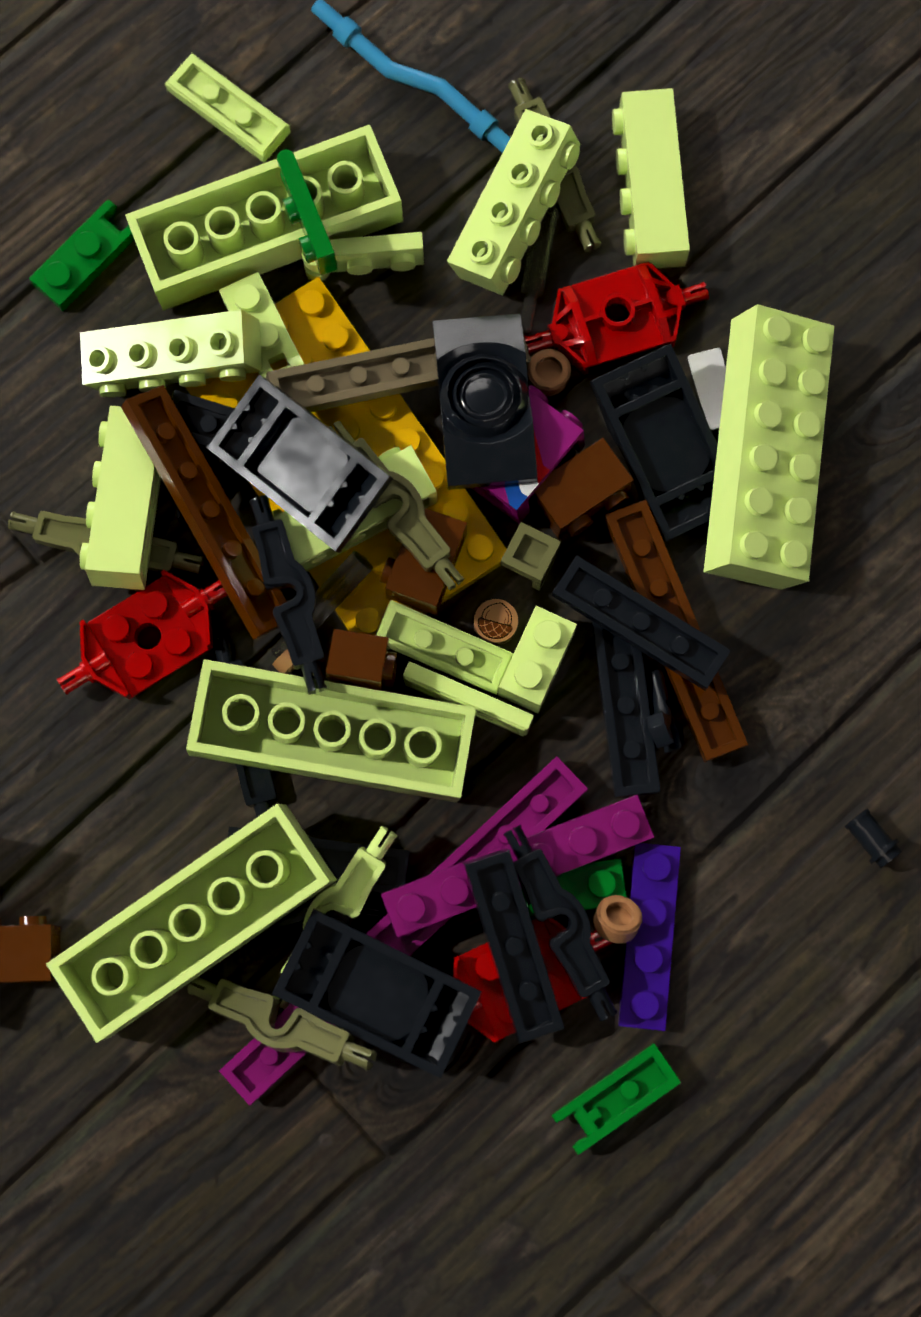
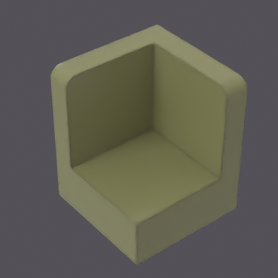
[500,522,561,591]

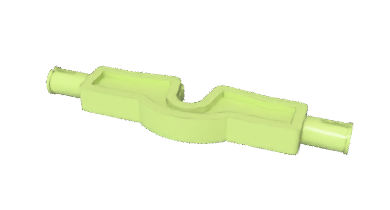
[273,826,398,1009]

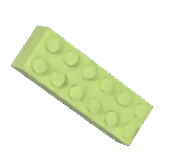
[125,124,403,311]
[704,304,834,590]
[186,659,476,803]
[46,804,337,1043]

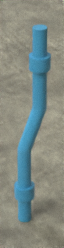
[311,0,510,153]

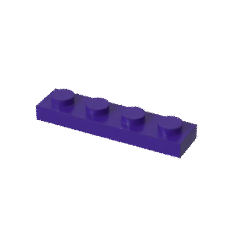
[618,843,681,1031]

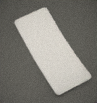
[688,348,726,430]

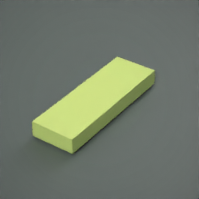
[165,53,291,163]
[375,600,514,695]
[403,661,534,736]

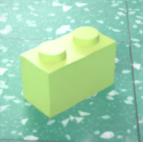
[498,606,577,714]

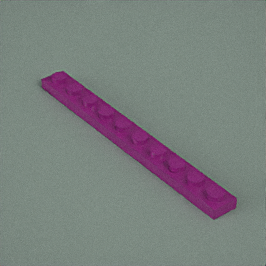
[219,756,588,1106]

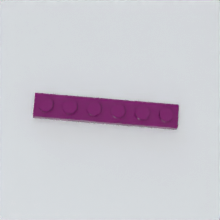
[380,795,654,938]

